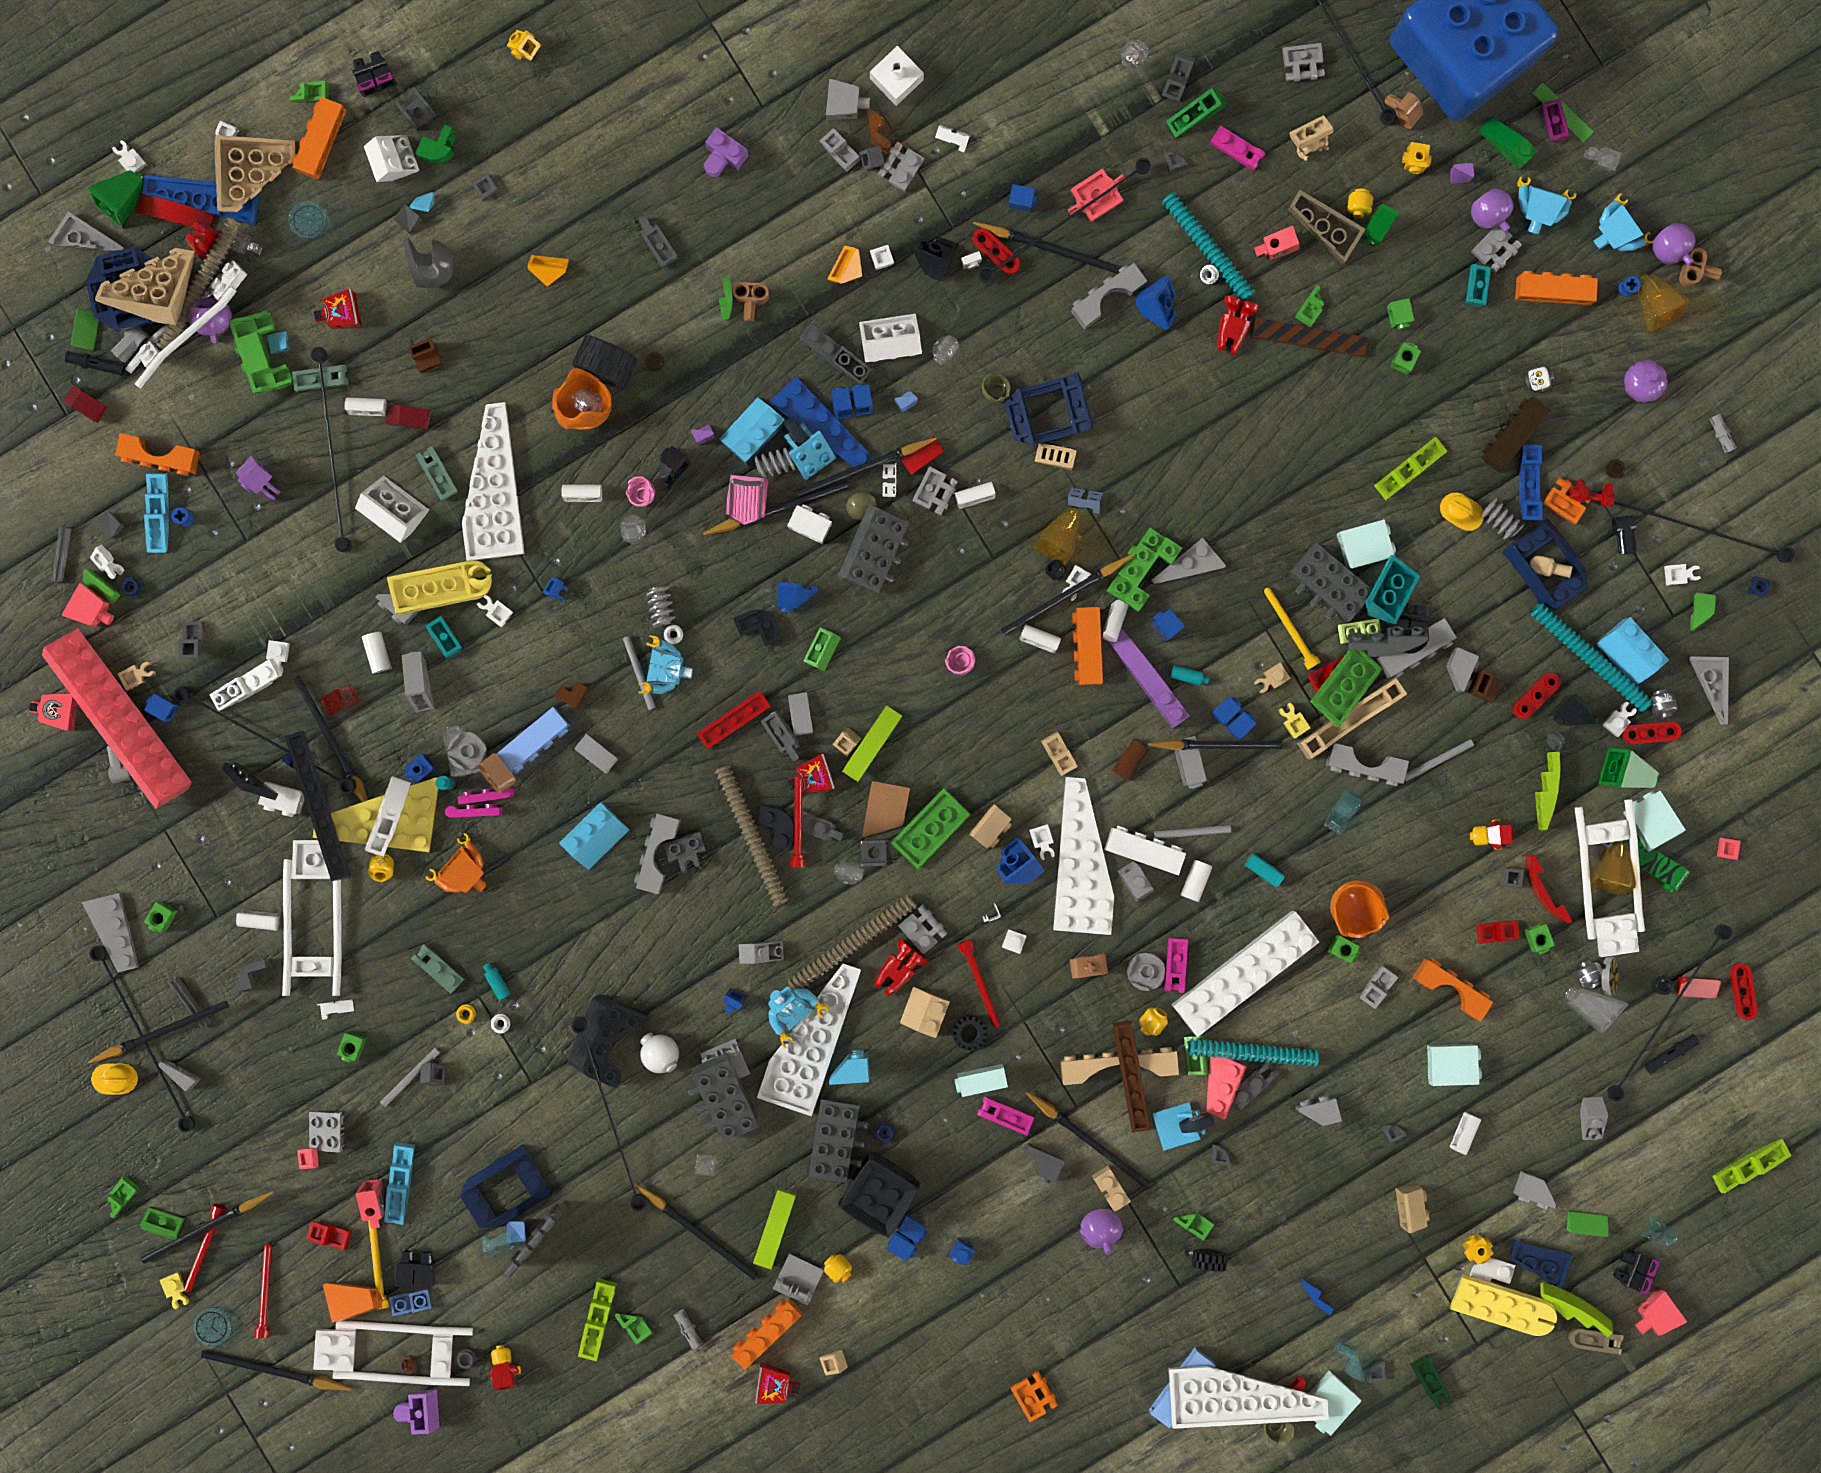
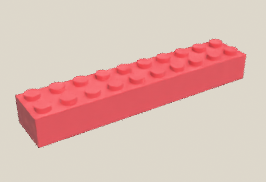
[42,629,192,809]

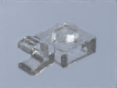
[1584,146,1622,173]
[228,233,262,255]

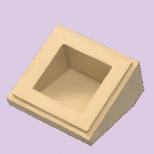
[833,727,862,756]
[819,1350,848,1376]

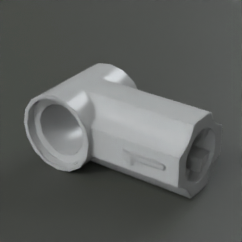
[111,326,150,363]
[107,746,133,783]

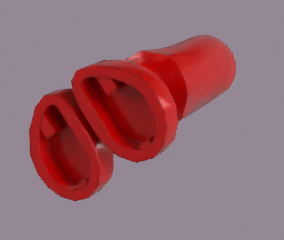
[185,222,222,262]
[1217,296,1260,355]
[874,938,929,997]

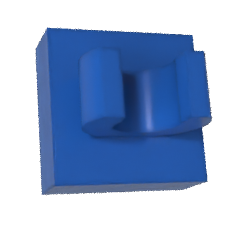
[543,576,569,600]
[723,988,747,1014]

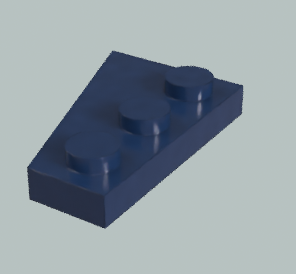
[1509,1240,1572,1289]

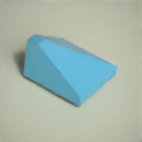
[410,192,434,212]
[267,331,290,354]

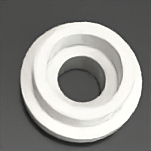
[1200,265,1219,284]
[664,625,683,644]
[491,1014,510,1033]

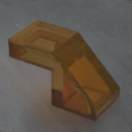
[867,108,891,154]

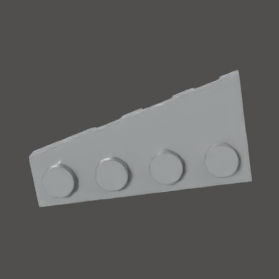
[82,893,139,972]

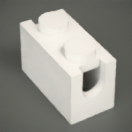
[787,505,832,544]
[258,782,305,817]

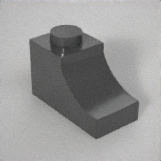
[1025,1144,1064,1184]

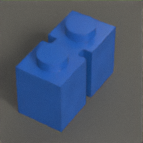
[831,384,873,419]
[1151,609,1185,641]
[1211,697,1256,740]
[886,1213,927,1261]

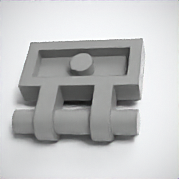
[1282,43,1325,82]
[877,142,924,192]
[1471,225,1522,273]
[912,466,958,516]
[898,904,948,955]

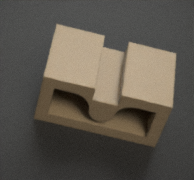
[1092,1166,1131,1212]

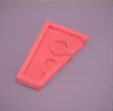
[1206,1056,1247,1119]

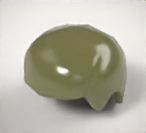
[981,373,1011,403]
[846,491,877,520]
[1263,1422,1294,1444]

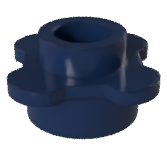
[120,576,144,599]
[1748,576,1770,598]
[874,1121,896,1144]

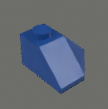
[1136,275,1175,329]
[777,582,818,613]
[996,837,1044,884]

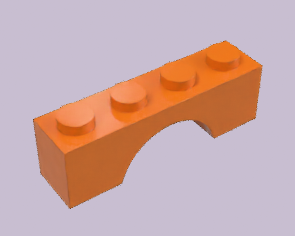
[115,433,200,476]
[1412,958,1493,1022]

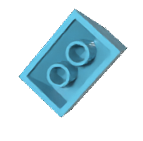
[719,397,785,465]
[1595,617,1669,686]
[559,802,630,870]
[829,1050,870,1085]

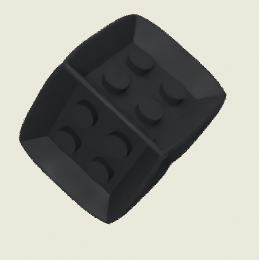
[838,1151,920,1238]

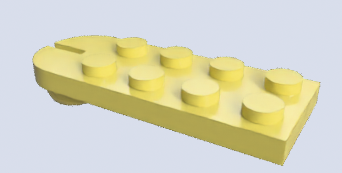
[387,560,492,615]
[1450,1274,1557,1336]

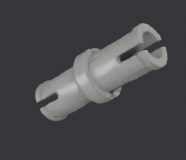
[1709,413,1737,453]
[673,1309,703,1349]

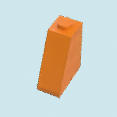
[323,1282,382,1323]

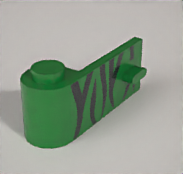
[1627,841,1690,893]

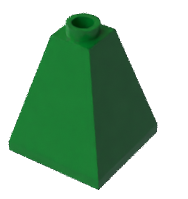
[87,170,144,229]
[1598,748,1660,788]

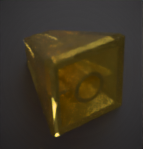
[1638,274,1690,334]
[1032,508,1081,566]
[1590,840,1636,896]

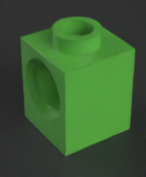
[1387,298,1414,330]
[1390,342,1421,375]
[144,901,178,933]
[1524,923,1555,954]
[1327,935,1360,963]
[337,1031,367,1063]

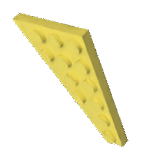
[313,777,438,852]

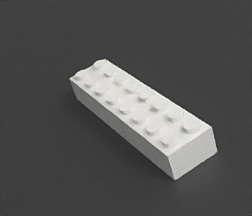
[1171,911,1319,1037]

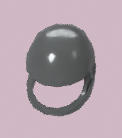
[404,237,455,288]

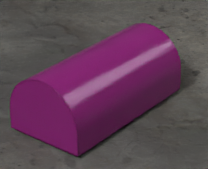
[1541,99,1570,143]

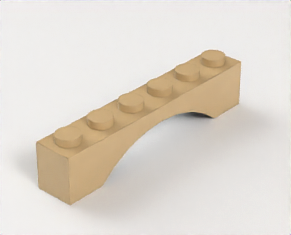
[1297,678,1407,759]
[1060,1047,1179,1085]

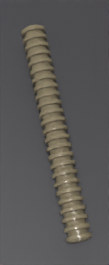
[156,217,243,350]
[715,765,789,906]
[787,894,917,989]

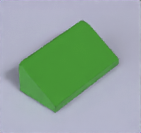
[71,308,99,351]
[83,569,121,604]
[803,627,841,671]
[1184,1035,1210,1075]
[140,1207,185,1240]
[1566,1211,1609,1237]

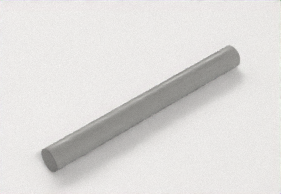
[623,636,656,710]
[1405,739,1474,781]
[1154,825,1231,839]
[380,1047,441,1107]

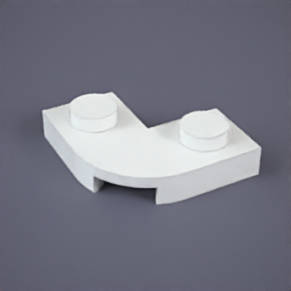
[1470,1258,1515,1284]

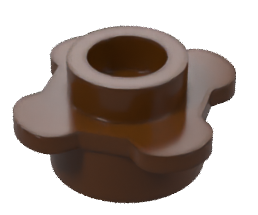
[402,1355,417,1375]

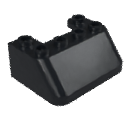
[568,995,649,1088]

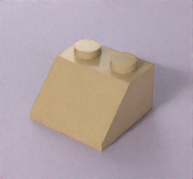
[969,804,1012,849]
[900,987,950,1038]
[1396,1185,1429,1233]

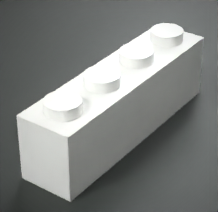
[1104,826,1186,875]

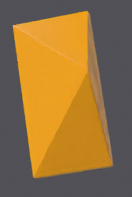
[828,246,862,284]
[527,255,569,286]

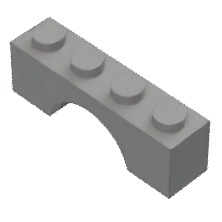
[1071,263,1147,330]
[1375,618,1457,679]
[1325,743,1409,786]
[634,814,681,894]

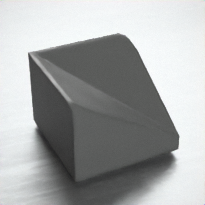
[859,146,885,170]
[393,204,422,234]
[94,511,125,539]
[1500,867,1524,889]
[420,1063,445,1087]

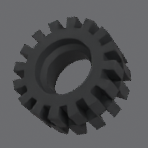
[952,1015,987,1051]
[1191,1249,1228,1272]

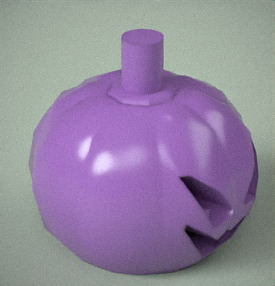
[1471,188,1513,232]
[1653,223,1696,266]
[188,298,232,343]
[1624,360,1668,403]
[1080,1209,1123,1255]

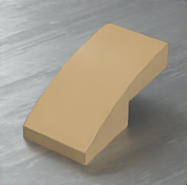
[1041,732,1078,776]

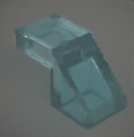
[1324,790,1362,836]
[1333,1340,1365,1383]

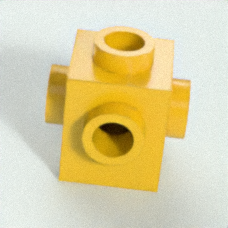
[507,30,541,61]
[1402,142,1431,174]
[1462,1234,1494,1265]

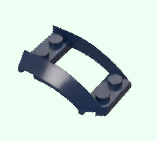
[1004,373,1093,445]
[1502,519,1588,610]
[459,1145,552,1228]

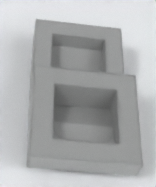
[820,128,861,172]
[788,692,813,736]
[574,734,618,774]
[1360,964,1398,1009]

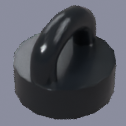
[1045,559,1066,580]

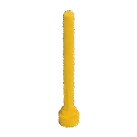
[1264,588,1321,670]
[368,1220,390,1309]

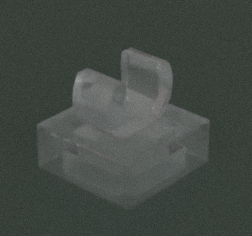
[694,1154,717,1177]

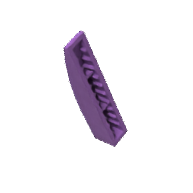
[1107,628,1189,728]

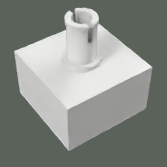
[870,46,924,106]

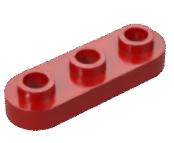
[972,228,1020,275]
[1512,673,1561,719]
[1622,722,1682,744]
[1730,963,1758,1021]

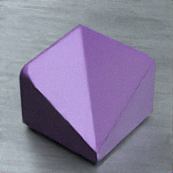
[1450,163,1474,184]
[691,425,715,445]

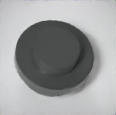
[1547,732,1565,750]
[456,1349,476,1369]

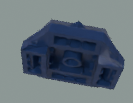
[86,247,155,332]

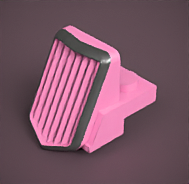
[726,475,769,525]

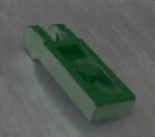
[1410,1355,1453,1411]

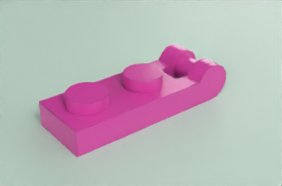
[1210,125,1265,170]
[458,787,515,804]
[445,804,502,818]
[1164,938,1188,993]
[977,1096,1034,1135]

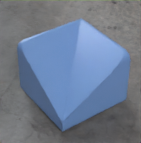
[894,391,918,413]
[506,1219,528,1242]

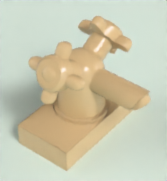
[1290,115,1333,161]

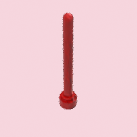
[790,775,806,867]
[957,939,1000,1028]
[184,1203,228,1293]
[254,1243,272,1338]

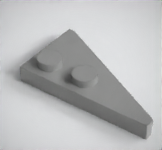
[48,212,125,252]
[1151,538,1226,584]
[1689,656,1729,725]

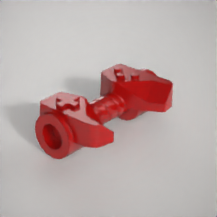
[1569,478,1615,507]

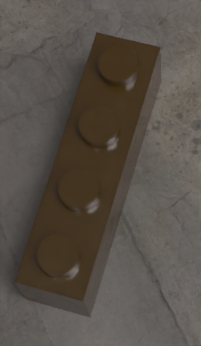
[1481,396,1551,472]

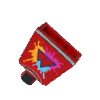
[314,288,363,329]
[788,754,836,794]
[754,1362,801,1404]

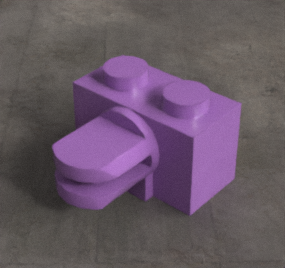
[704,127,749,177]
[236,456,281,501]
[393,1389,440,1435]

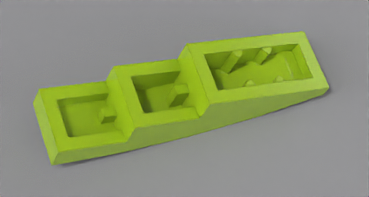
[1374,437,1448,500]
[842,705,902,782]
[1535,752,1560,830]
[1712,1139,1791,1193]
[753,1188,796,1269]
[578,1278,617,1361]
[1540,1282,1613,1337]

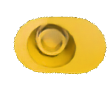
[1440,493,1484,531]
[91,1063,138,1094]

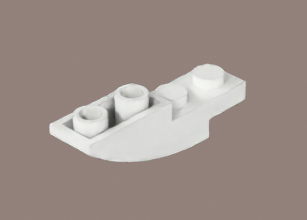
[210,658,282,711]
[365,776,411,857]

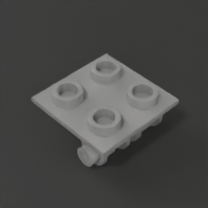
[700,1038,750,1079]
[309,1111,344,1152]
[773,1253,824,1305]

